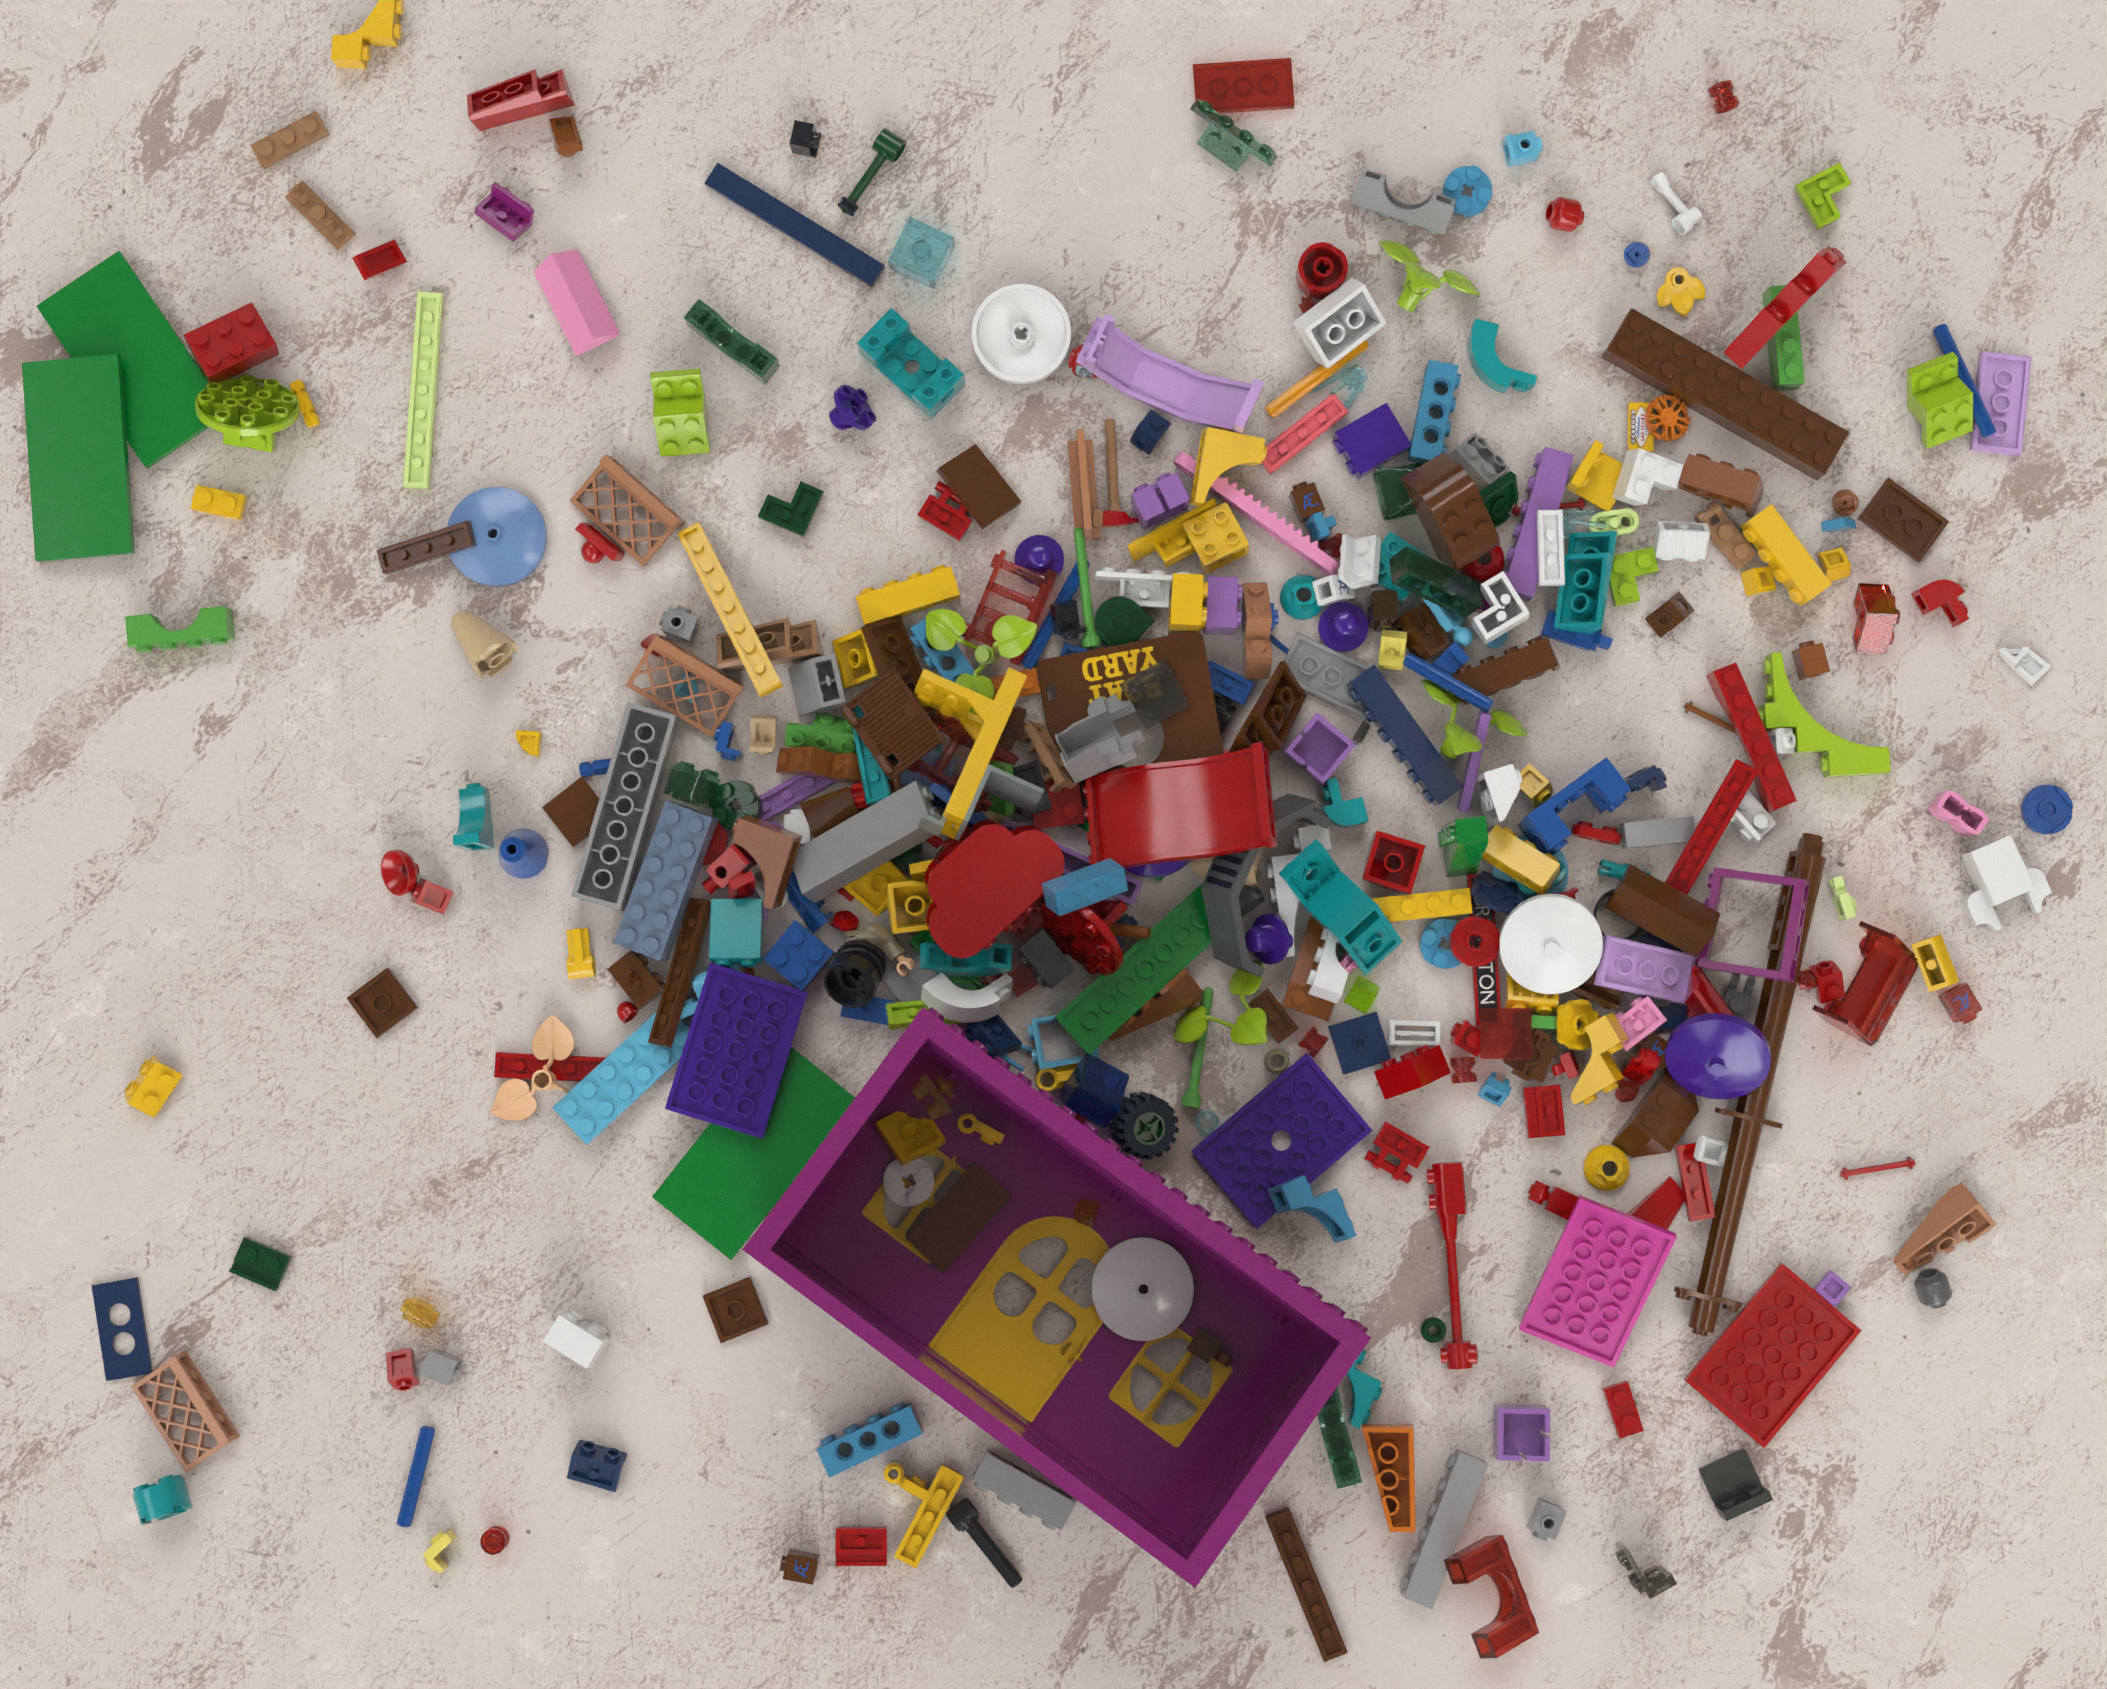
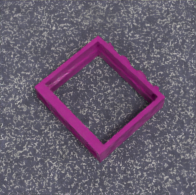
[1695,867,1810,983]

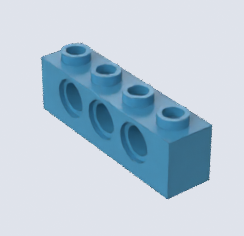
[1407,360,1461,464]
[909,618,974,683]
[816,1402,924,1477]

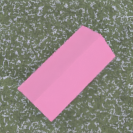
[534,250,621,357]

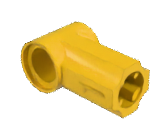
[566,928,596,980]
[1035,1062,1086,1091]

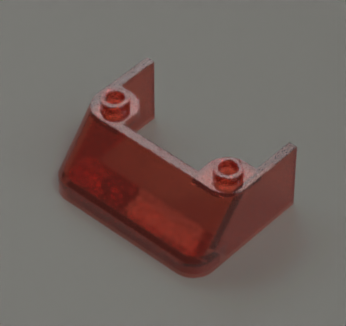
[1812,921,1918,1046]

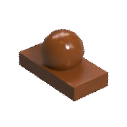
[549,116,583,158]

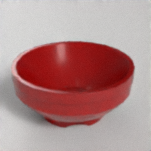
[1460,546,1505,583]
[381,850,420,896]

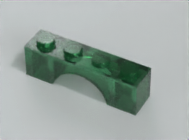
[684,299,780,385]
[1317,1387,1362,1489]

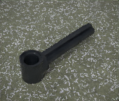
[945,1497,1023,1588]

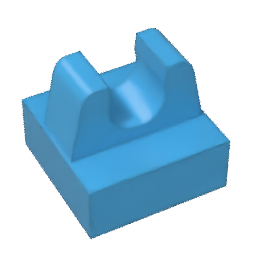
[1305,512,1337,543]
[1477,1072,1512,1107]

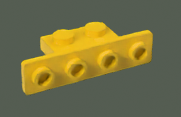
[1127,498,1218,568]

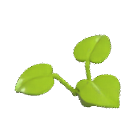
[1378,240,1480,312]
[926,609,1038,715]
[1420,679,1528,759]
[1174,959,1267,1045]

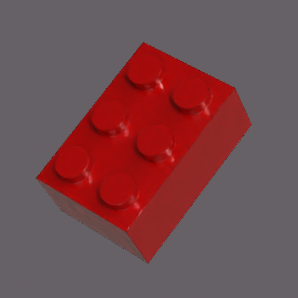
[184,302,279,382]

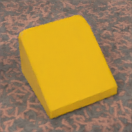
[1817,547,1851,582]
[1741,566,1777,596]

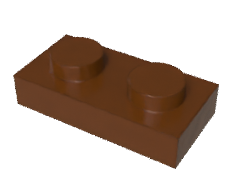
[1248,988,1299,1044]

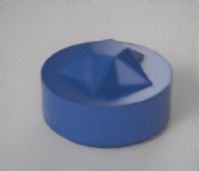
[1624,242,1650,267]

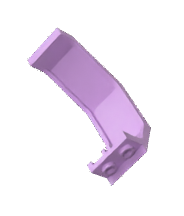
[1076,314,1264,434]

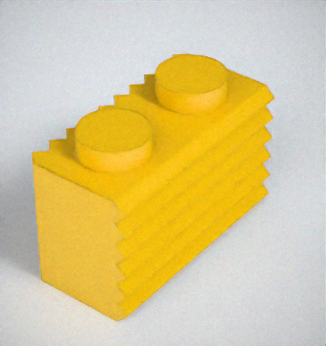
[1911,934,1959,992]

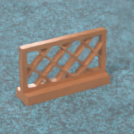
[1067,429,1100,540]
[570,454,685,566]
[625,633,743,737]
[131,1351,240,1472]

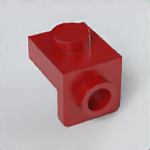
[1809,960,1845,1004]

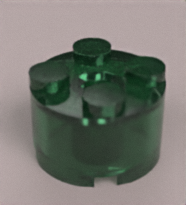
[663,761,721,809]

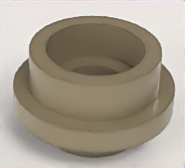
[1264,1049,1289,1074]

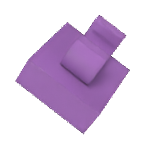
[1813,1270,1851,1307]

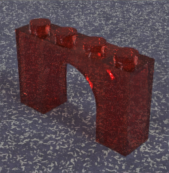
[1443,1535,1540,1659]

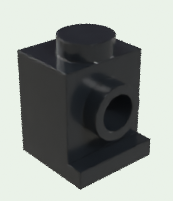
[789,120,821,158]

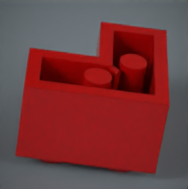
[1374,1044,1451,1100]

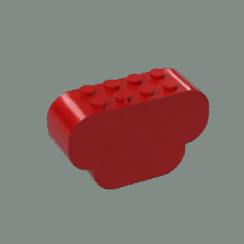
[924,820,1065,958]

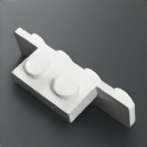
[1095,567,1191,609]

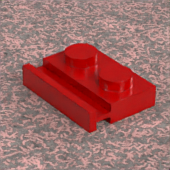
[1522,1084,1566,1138]
[835,1527,887,1566]

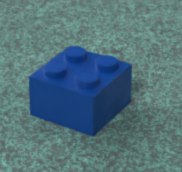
[763,920,836,991]

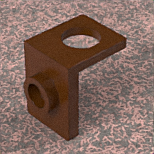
[1645,591,1694,638]

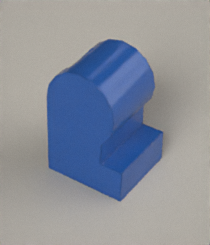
[1431,642,1470,675]

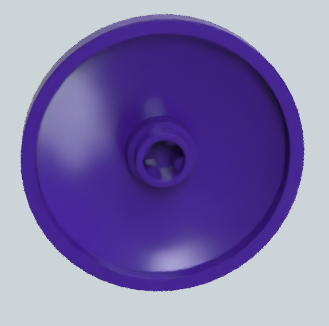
[1665,1013,1771,1099]

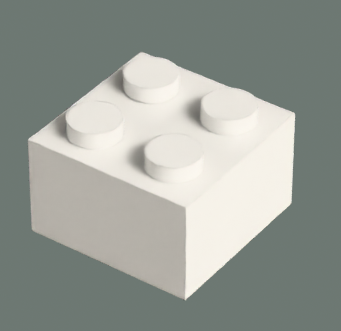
[543,1309,611,1369]

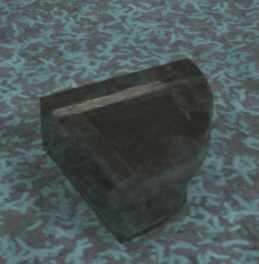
[1351,720,1371,746]

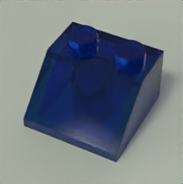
[1059,1054,1129,1128]

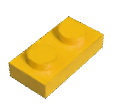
[190,485,247,521]

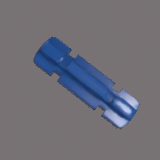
[579,758,611,777]

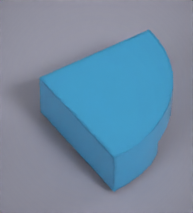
[1821,517,1856,532]

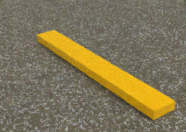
[677,522,783,698]

